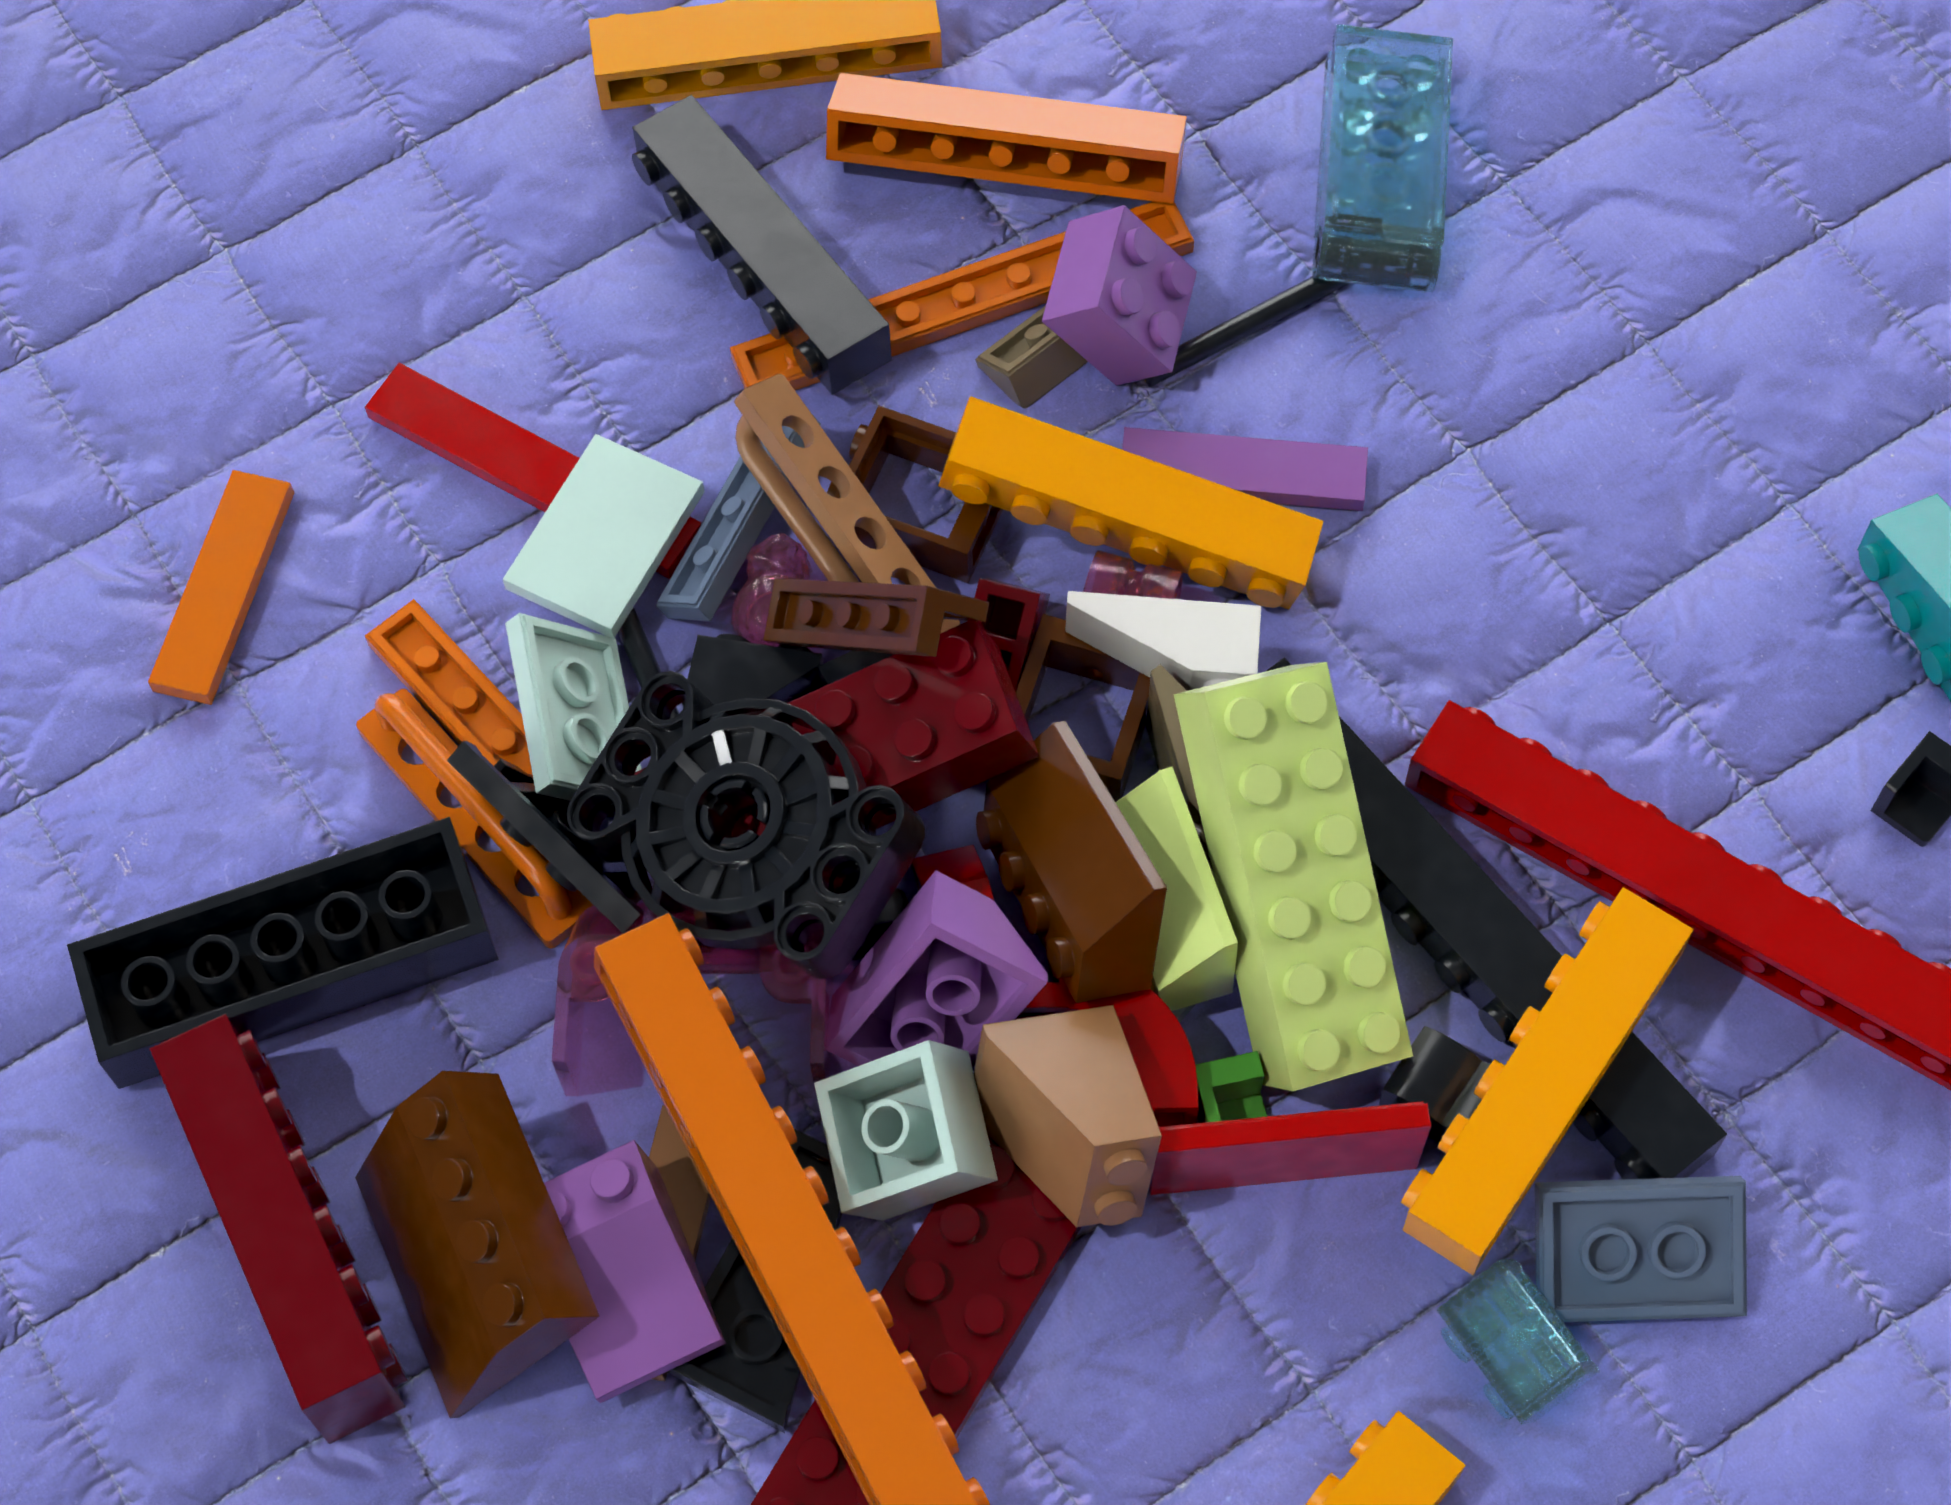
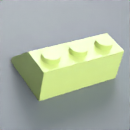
[1115,766,1238,1011]

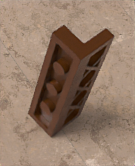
[763,578,989,657]

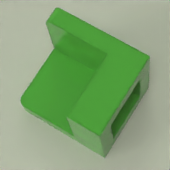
[1195,1051,1267,1123]

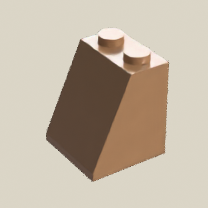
[974,1005,1162,1227]

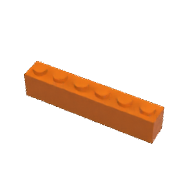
[826,73,1187,204]

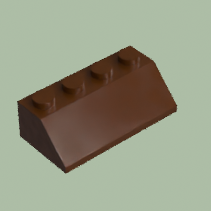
[976,721,1167,1003]

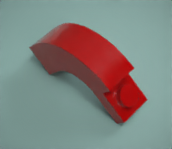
[1015,978,1198,1127]

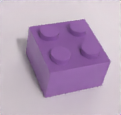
[1042,205,1197,386]

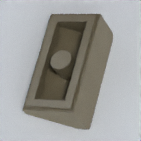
[975,305,1088,408]

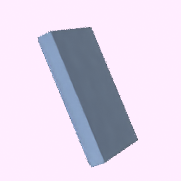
[1535,1176,1747,1323]

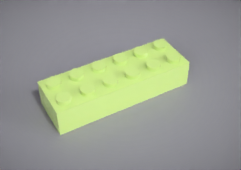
[1173,662,1413,1091]

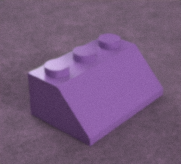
[825,870,1048,1068]

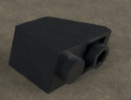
[682,634,823,709]

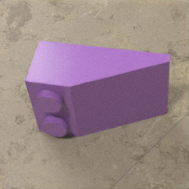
[544,1140,725,1403]

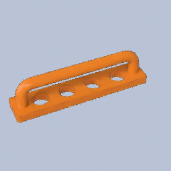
[356,689,598,949]

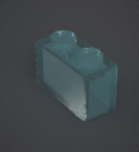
[1437,1259,1600,1425]

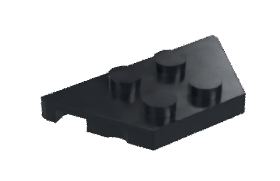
[447,741,644,934]

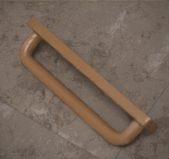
[734,374,960,633]

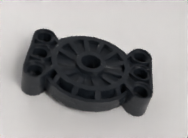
[567,671,925,979]

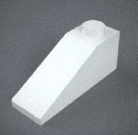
[1065,591,1261,691]

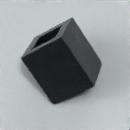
[1870,731,1951,847]

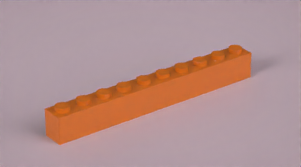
[594,913,990,1505]

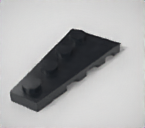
[667,1129,842,1433]

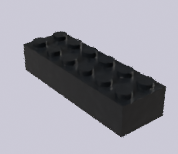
[67,817,499,1089]

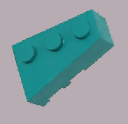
[1857,494,1951,702]

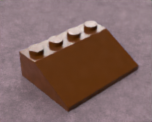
[355,1071,600,1418]

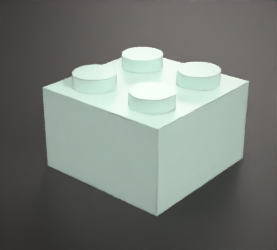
[814,1040,998,1221]

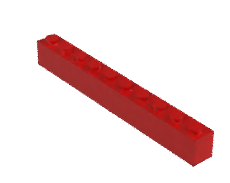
[1404,700,1951,1090]

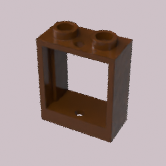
[827,405,1003,584]
[1016,614,1150,802]

